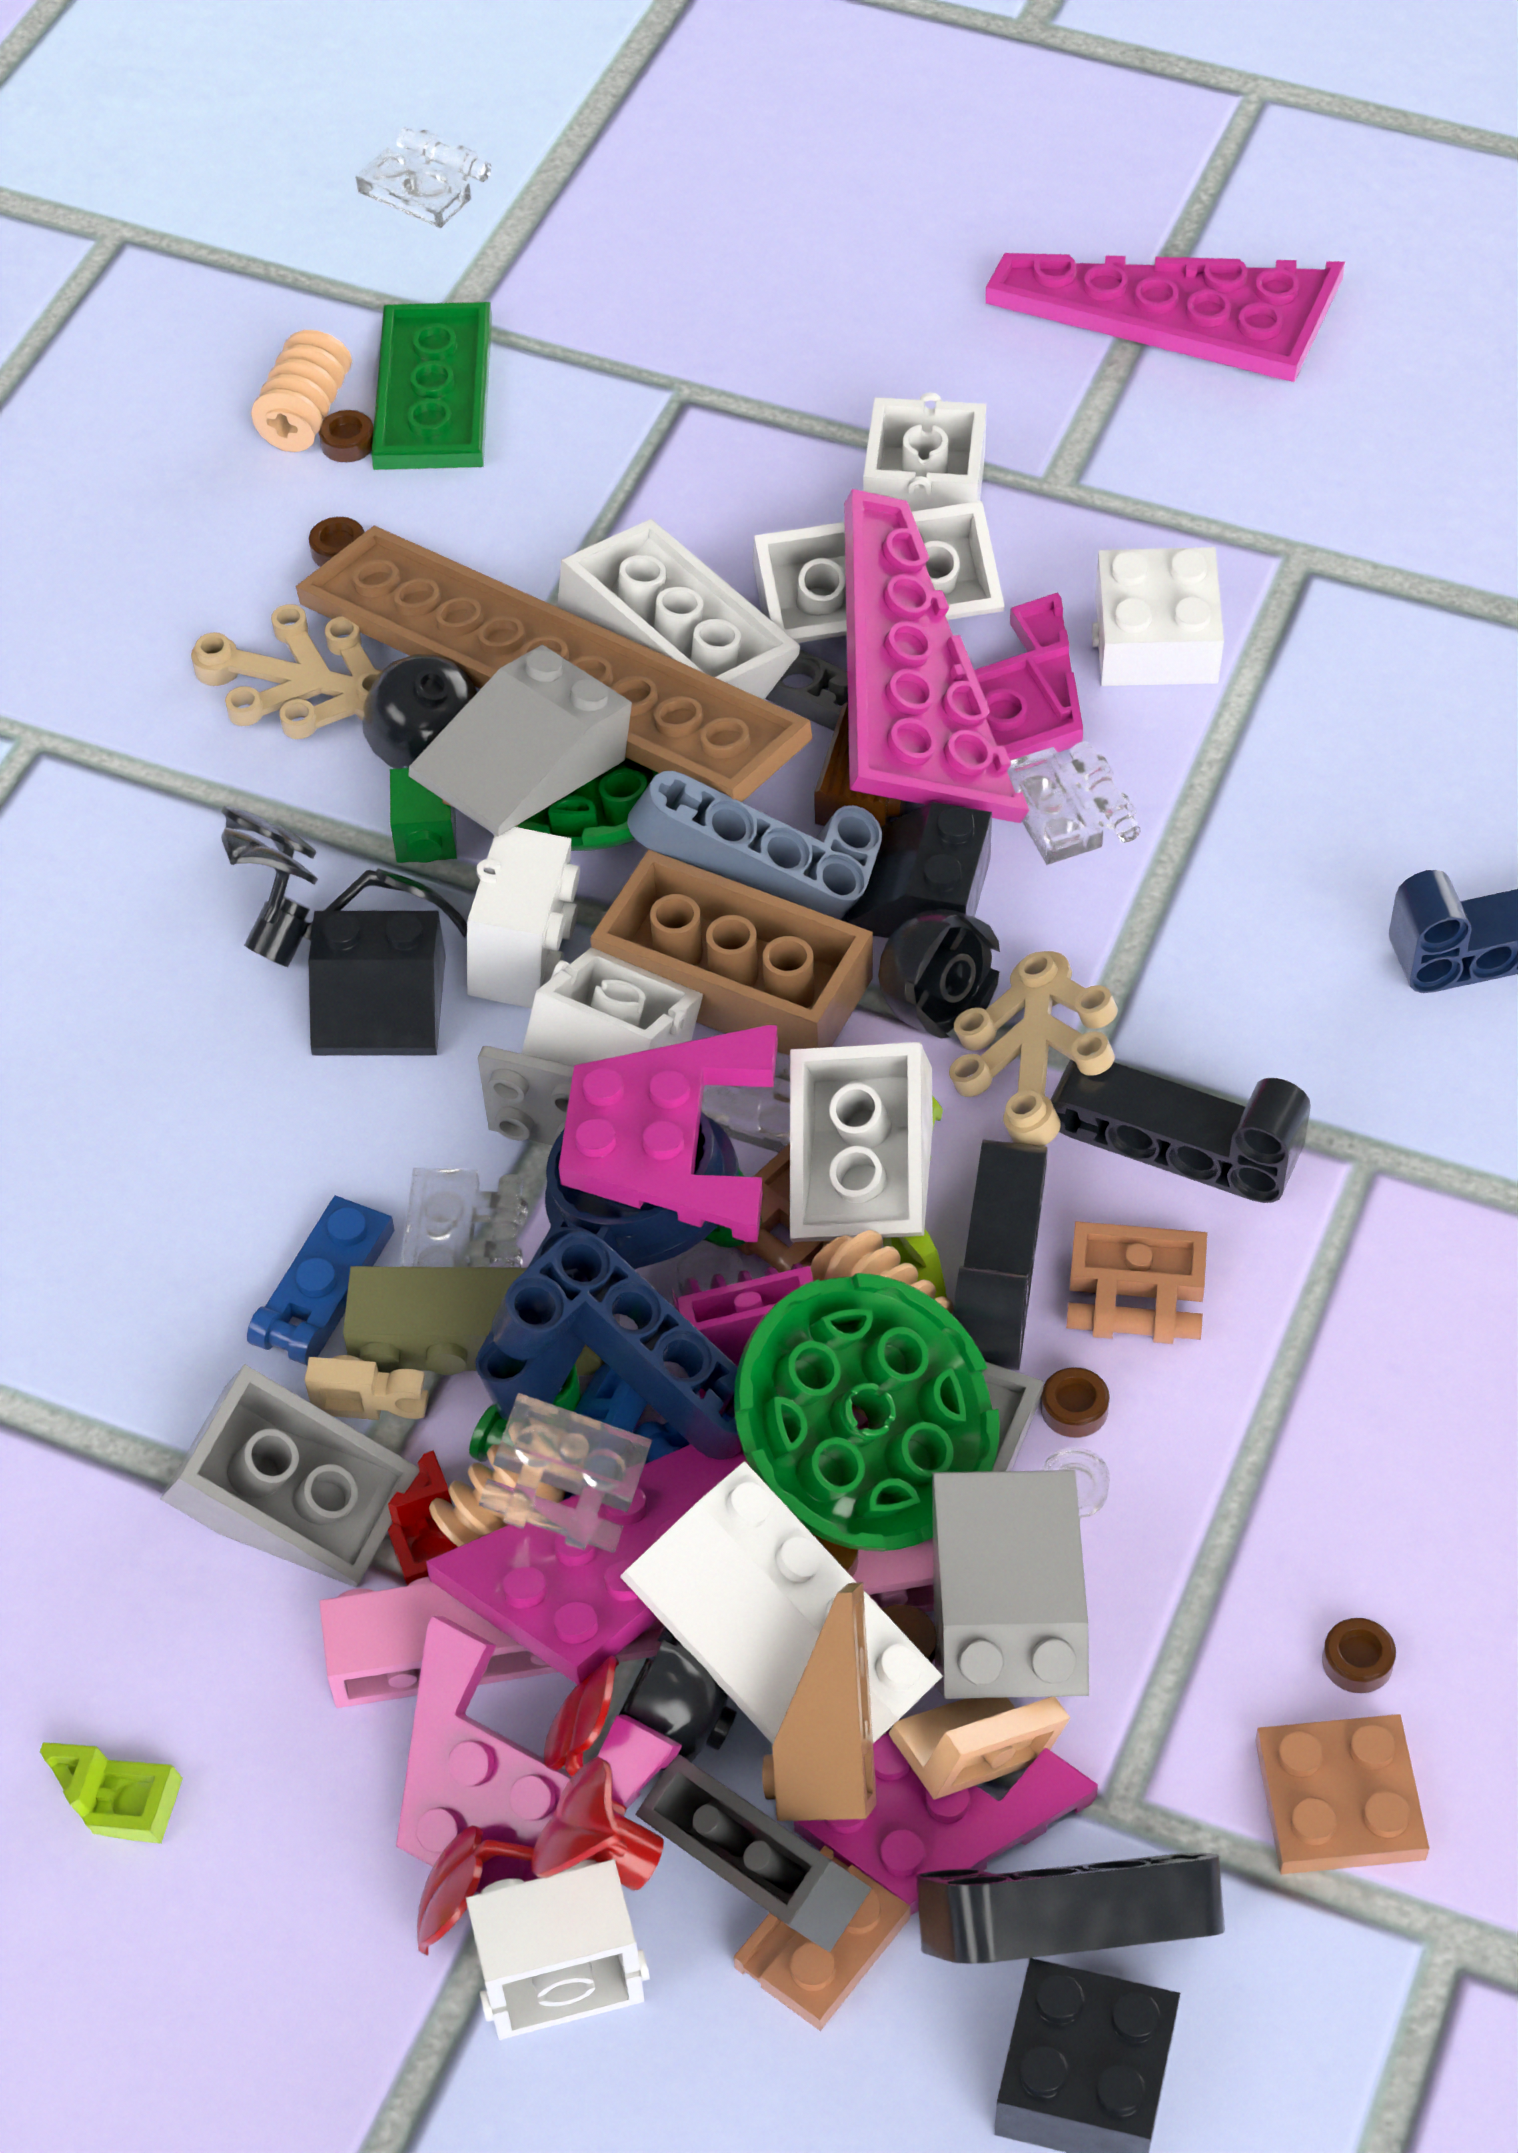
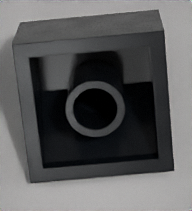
[845,802,992,938]
[308,910,446,1056]

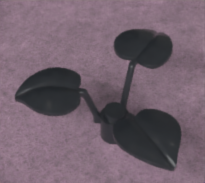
[221,806,467,967]

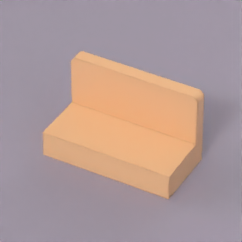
[889,1697,1071,1800]

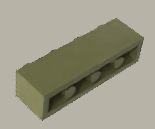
[343,1266,620,1376]

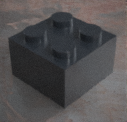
[994,1958,1181,2153]

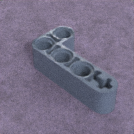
[627,771,882,920]

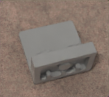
[478,1046,574,1146]

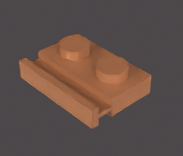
[734,1846,910,2031]

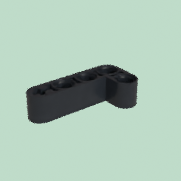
[1050,1059,1311,1203]
[953,1139,1048,1370]
[916,1853,1225,1964]

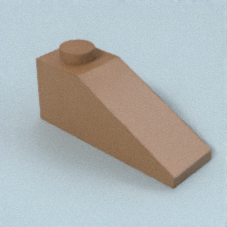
[762,1582,877,1821]

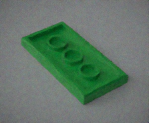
[371,302,492,470]

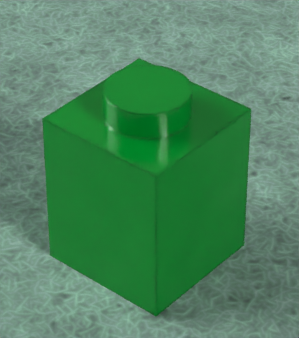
[390,768,457,863]

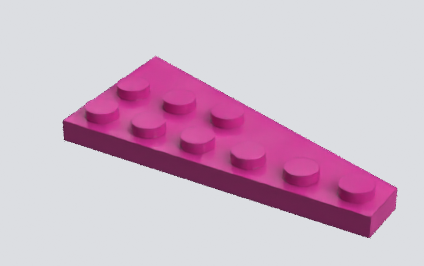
[985,253,1345,383]
[844,489,1029,823]
[426,1409,868,1685]

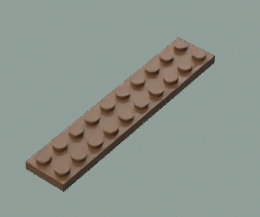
[295,525,813,802]

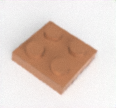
[1255,1714,1430,1875]

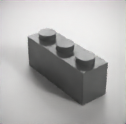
[635,1754,872,1952]

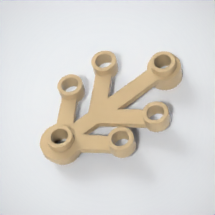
[191,604,383,739]
[949,951,1118,1146]

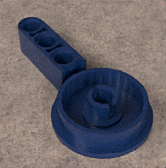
[475,1110,740,1424]

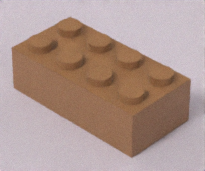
[590,849,873,1058]

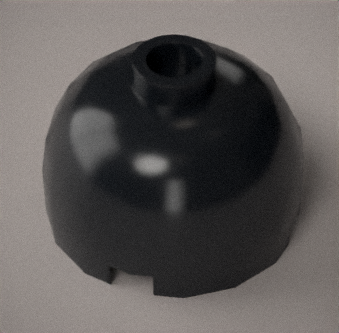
[362,654,478,769]
[878,909,1000,1039]
[618,1627,737,1771]

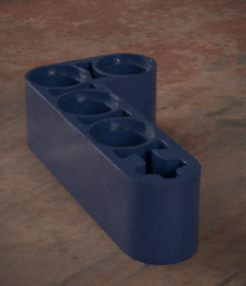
[1389,870,1518,993]
[491,1231,742,1460]

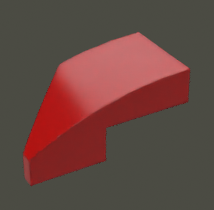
[388,1450,458,1586]

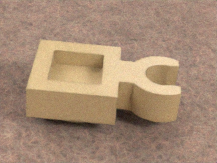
[304,1355,429,1420]

